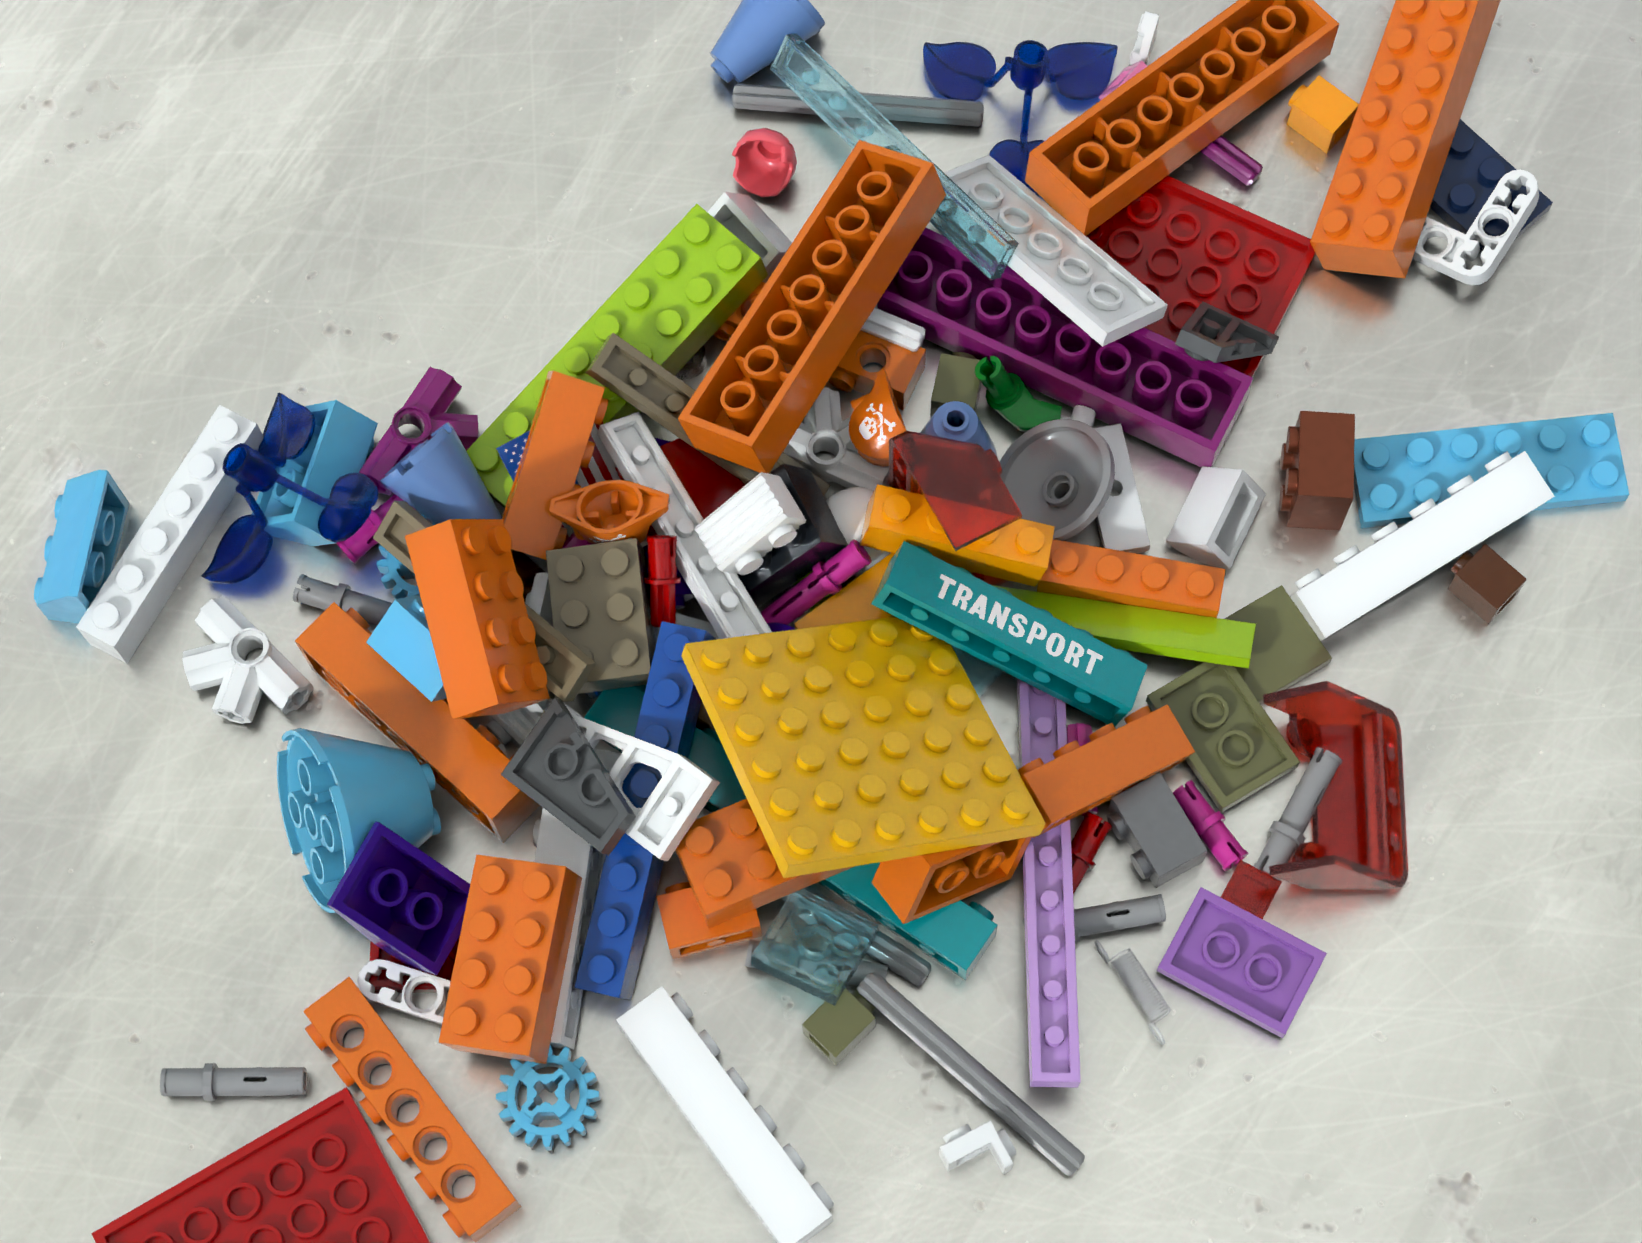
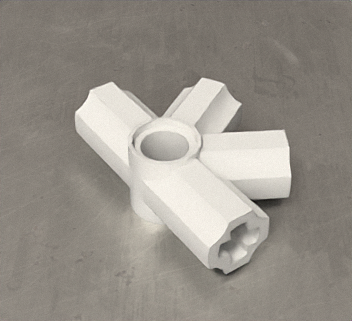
[783,387,894,490]
[182,595,314,724]

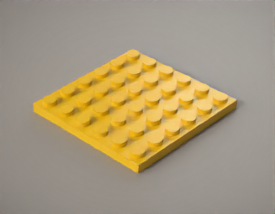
[681,617,1046,878]

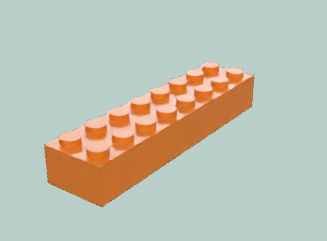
[1025,0,1339,236]
[1310,0,1501,279]
[678,140,946,474]

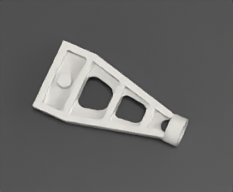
[565,704,720,862]

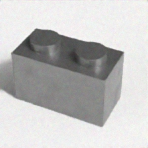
[1107,772,1208,888]

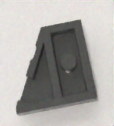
[1175,302,1279,363]

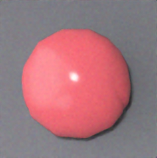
[732,128,797,198]

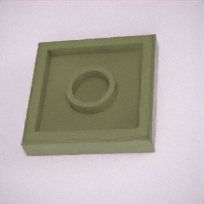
[1225,585,1332,704]

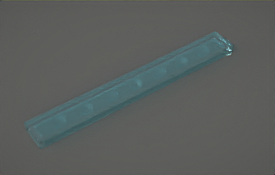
[770,33,1019,280]

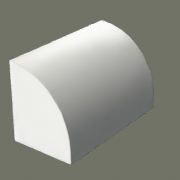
[708,192,792,282]
[1166,466,1266,569]

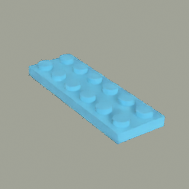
[1354,413,1630,528]

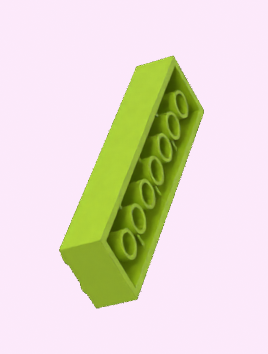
[467,204,768,508]

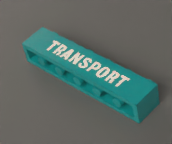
[871,541,1148,727]

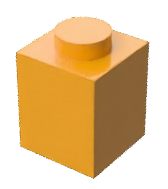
[1287,75,1359,154]

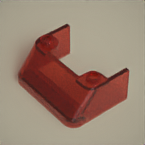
[889,431,1022,586]
[1263,681,1408,890]

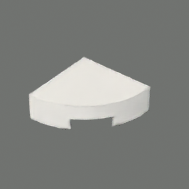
[1129,11,1159,66]

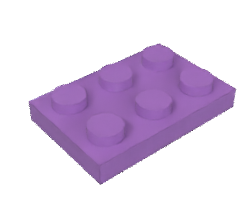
[1157,887,1327,1038]

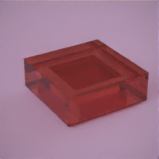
[1221,860,1282,919]

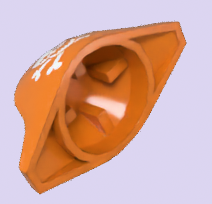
[849,368,930,474]
[549,480,670,544]

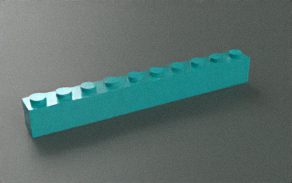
[584,685,998,981]

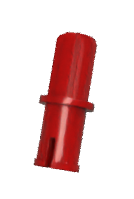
[644,535,681,628]
[1071,812,1112,894]

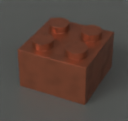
[1279,411,1355,530]

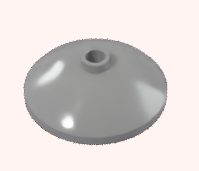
[991,419,1115,541]

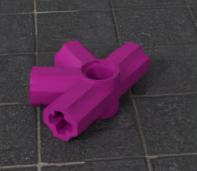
[358,367,478,496]

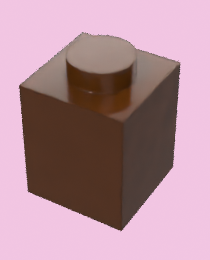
[1448,544,1527,624]

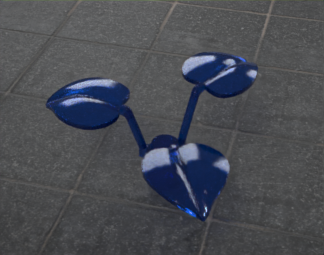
[923,40,1118,196]
[201,393,378,584]

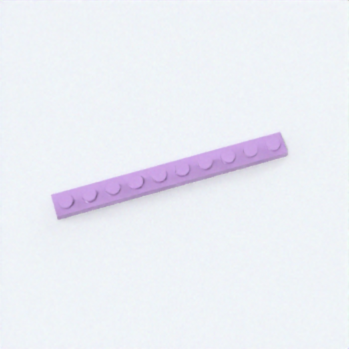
[1017,678,1081,1088]

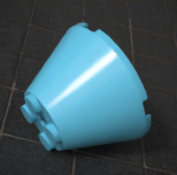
[277,728,441,913]

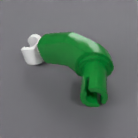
[975,356,1096,432]

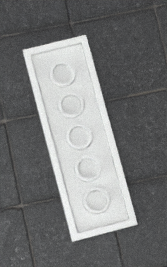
[938,154,1168,347]

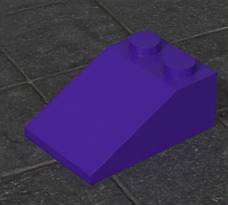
[327,821,470,975]

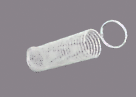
[1095,940,1171,1045]

